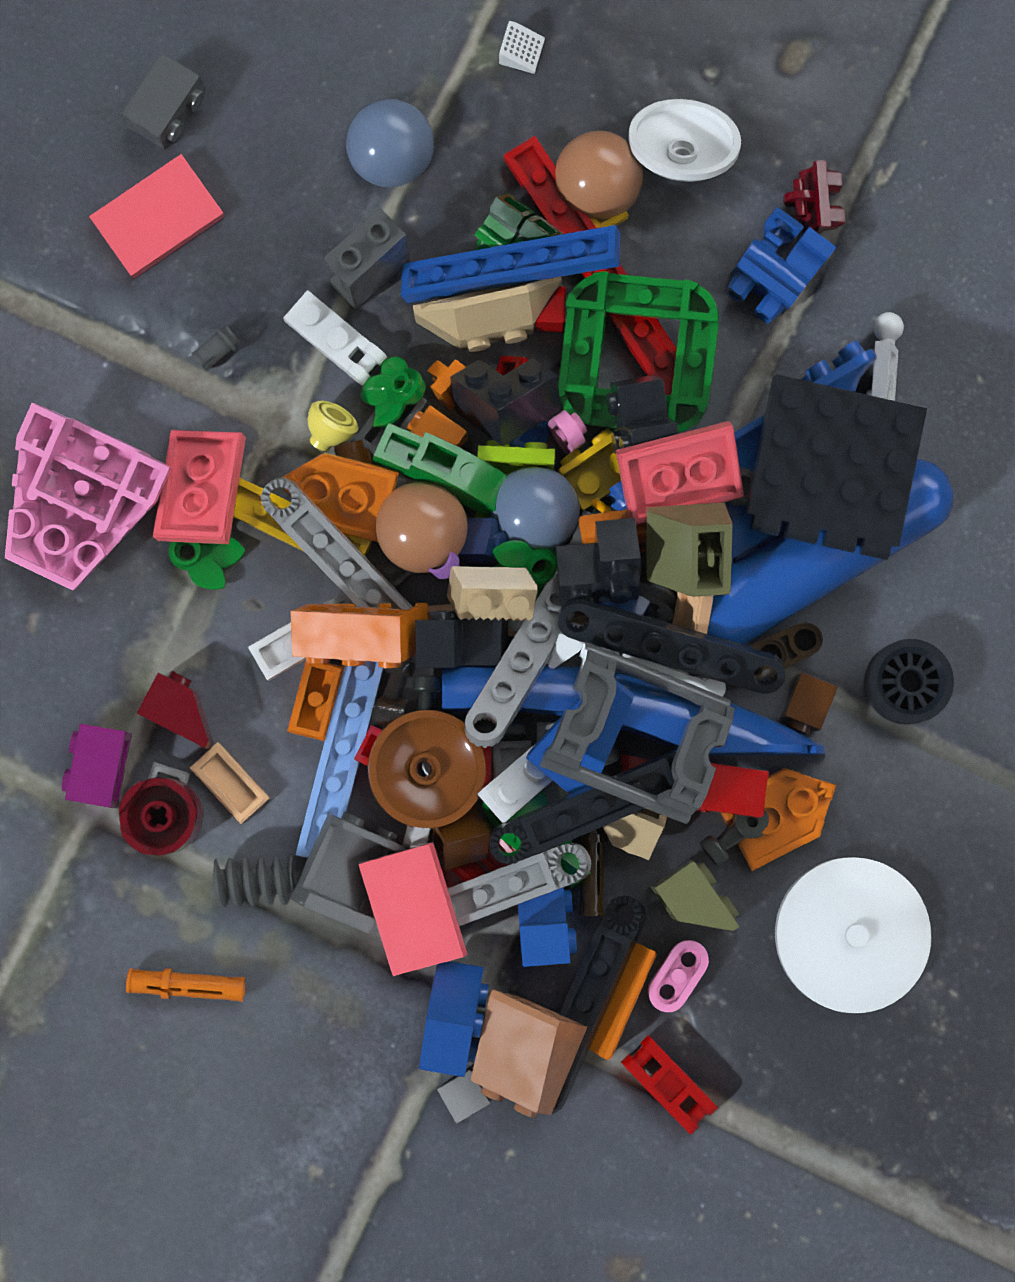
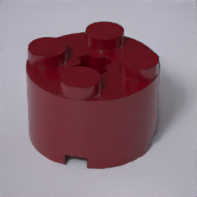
[118,777,204,856]

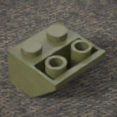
[646,502,733,597]
[649,860,740,931]

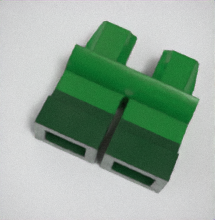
[474,192,563,250]

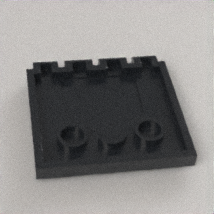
[745,374,927,560]

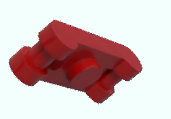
[621,1035,719,1135]

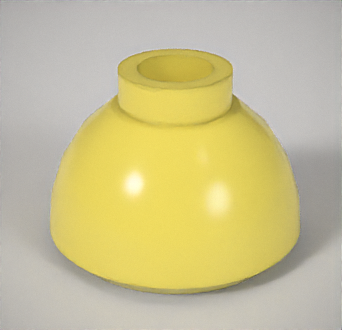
[307,401,359,451]

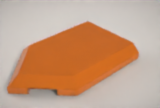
[282,453,399,542]
[721,768,836,871]

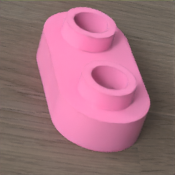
[547,410,587,455]
[648,940,709,1012]

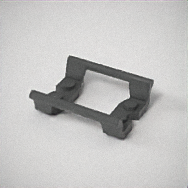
[539,642,735,824]

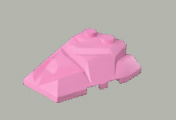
[5,403,172,591]

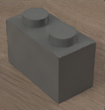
[121,53,205,150]

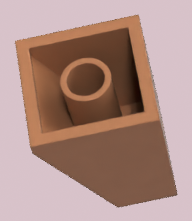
[470,989,587,1118]

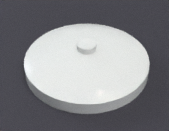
[775,857,931,1013]

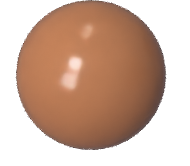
[555,131,643,221]
[376,481,468,573]

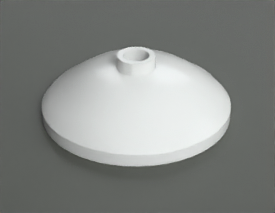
[628,99,741,182]

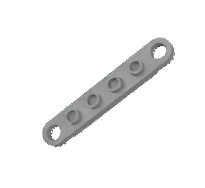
[261,477,416,656]
[465,569,578,748]
[377,843,591,942]

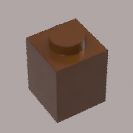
[780,673,838,735]
[430,805,492,871]

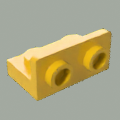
[558,428,621,512]

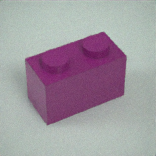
[62,723,132,809]

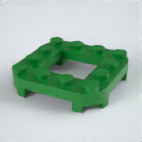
[558,271,720,434]

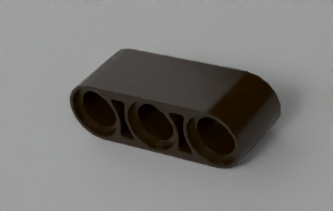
[725,622,823,691]

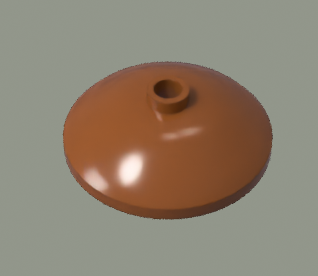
[368,710,486,828]

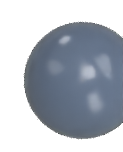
[346,99,434,187]
[489,466,580,553]

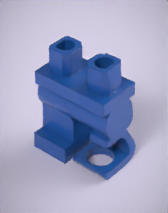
[725,207,836,324]

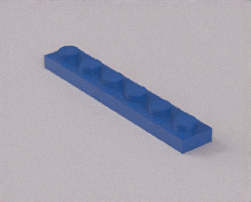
[401,225,621,303]

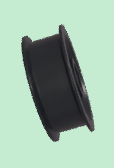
[864,639,954,725]

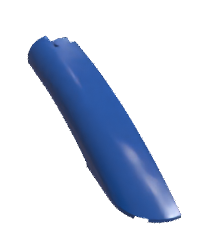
[442,664,826,756]

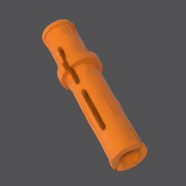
[126,968,246,1002]

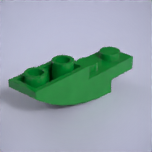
[372,423,508,516]

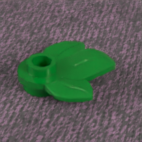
[360,356,425,428]
[168,537,245,590]
[493,540,556,602]

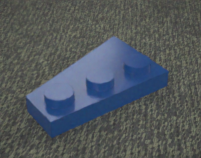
[526,680,634,794]

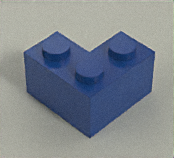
[518,888,577,967]
[419,961,489,1077]

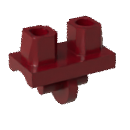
[783,160,845,234]

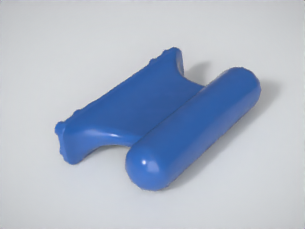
[607,340,953,645]

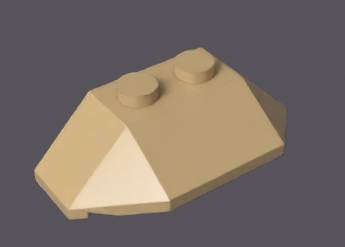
[412,277,562,352]

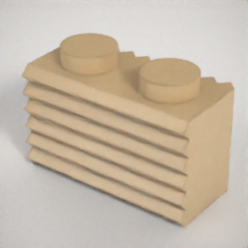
[447,566,537,621]

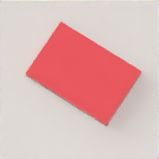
[89,154,225,279]
[615,421,744,525]
[153,430,246,544]
[358,842,467,976]

